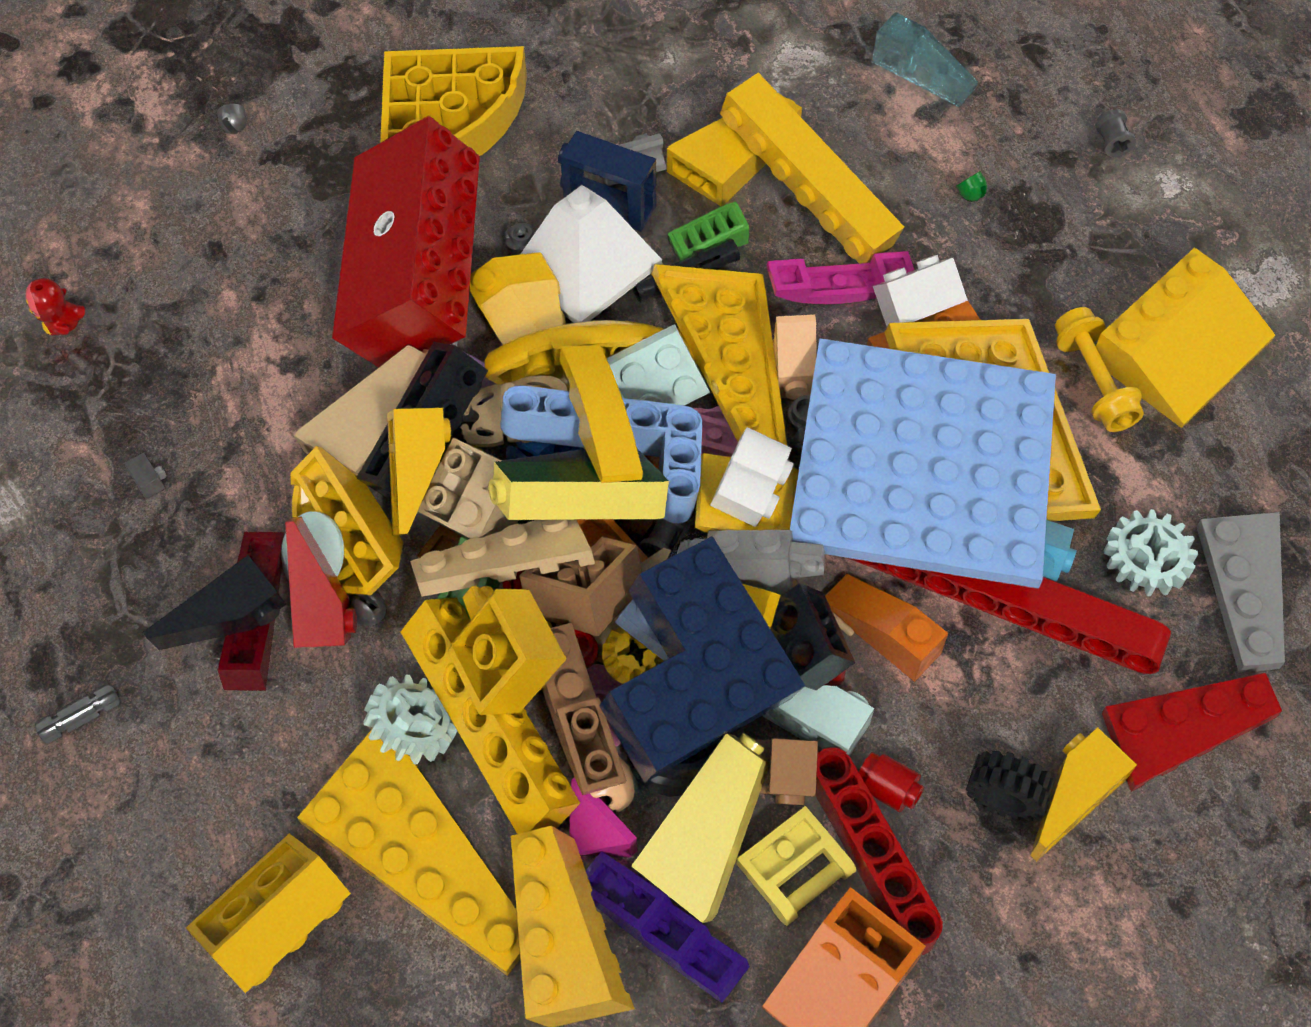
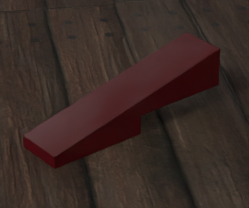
[218,532,285,691]

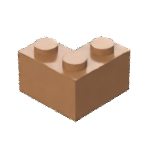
[519,536,642,636]
[754,738,818,805]

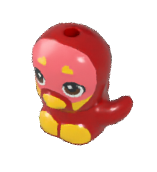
[25,278,85,335]

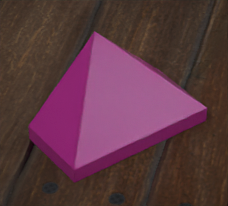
[569,777,637,857]

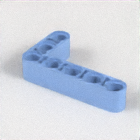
[500,385,702,523]

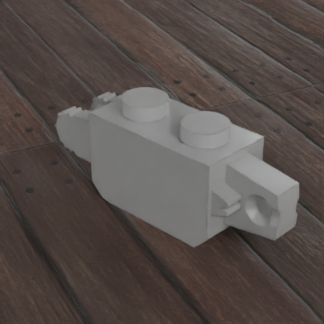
[677,530,826,596]

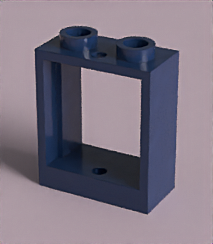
[558,130,656,232]

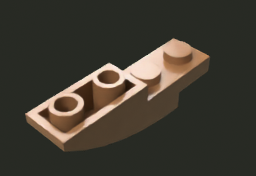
[542,623,627,795]

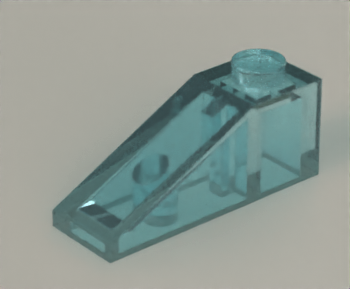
[872,12,978,107]

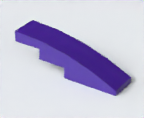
[586,852,750,1003]

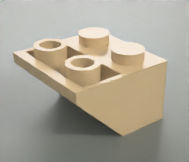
[418,438,519,538]

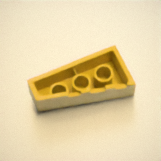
[511,826,635,1027]

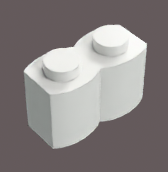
[710,427,794,527]

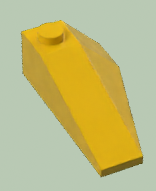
[470,252,570,391]

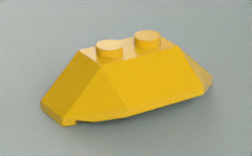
[290,446,403,595]

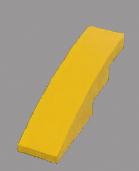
[559,345,643,483]

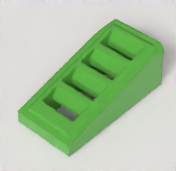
[668,201,749,261]

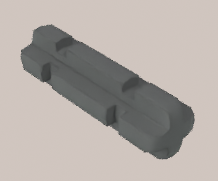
[35,683,120,743]

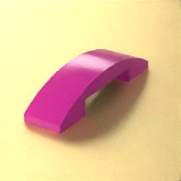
[766,251,915,304]

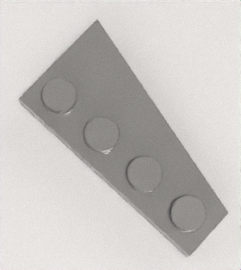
[1196,512,1285,673]

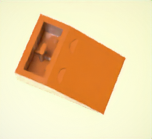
[762,887,926,1027]

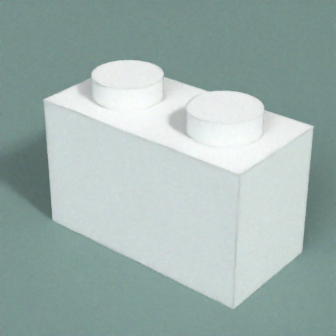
[873,255,968,326]

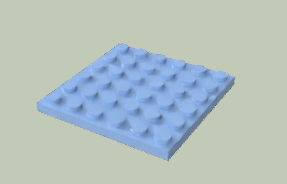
[790,338,1056,588]

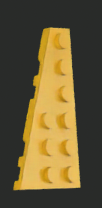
[652,264,787,446]
[297,728,521,976]

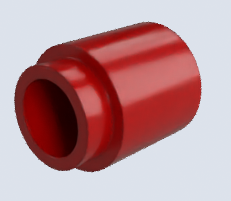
[859,752,924,813]

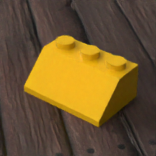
[186,833,351,993]

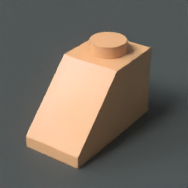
[773,314,817,400]

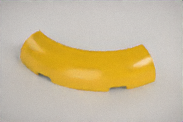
[485,320,697,384]

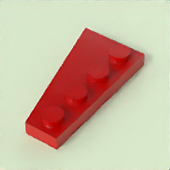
[1102,673,1282,792]

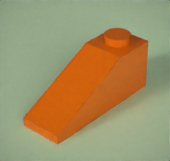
[825,574,948,682]

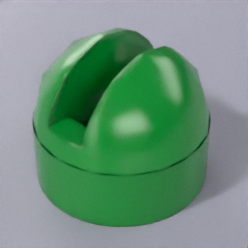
[956,171,988,202]

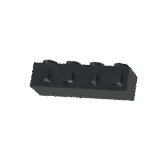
[357,342,488,501]

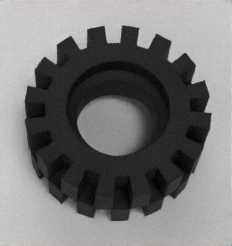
[966,751,1054,821]

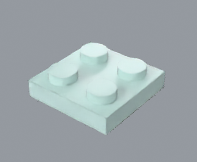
[607,324,710,406]

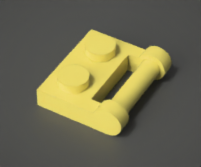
[736,806,856,926]

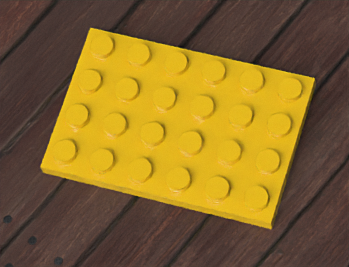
[884,319,1101,521]

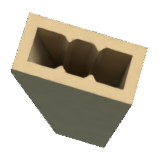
[294,345,429,477]

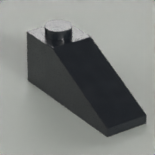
[142,555,286,650]

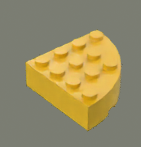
[380,46,527,156]

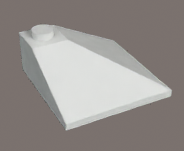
[521,185,663,323]

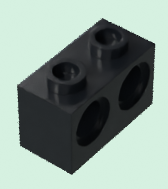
[771,583,855,690]

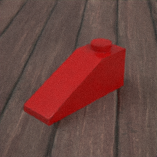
[285,517,357,648]

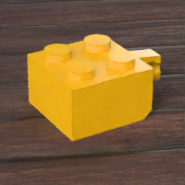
[447,586,567,715]

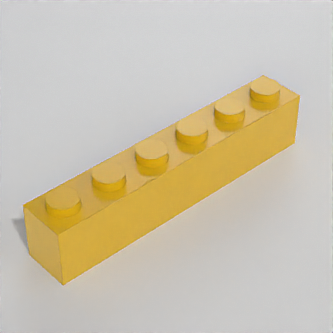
[720,72,904,264]

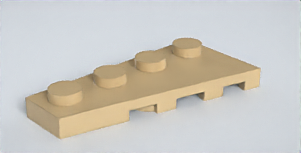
[410,519,595,597]

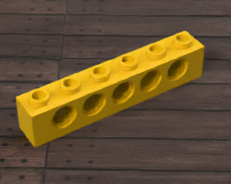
[400,597,580,834]

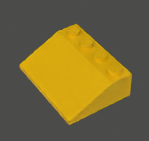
[1096,247,1275,428]

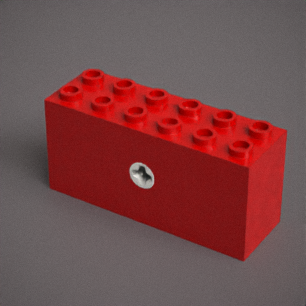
[332,116,480,368]

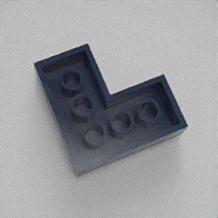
[599,536,805,783]

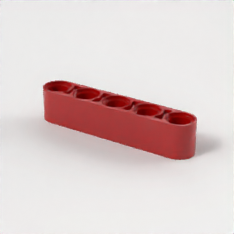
[815,747,943,955]

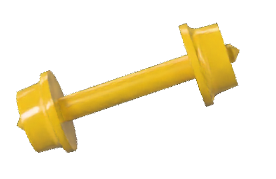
[1055,307,1144,432]

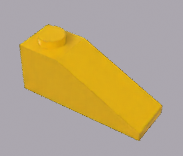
[387,408,451,536]
[1030,727,1137,862]

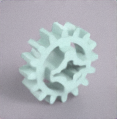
[1104,509,1198,596]
[363,675,457,764]

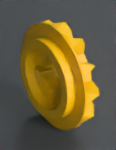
[602,627,664,684]

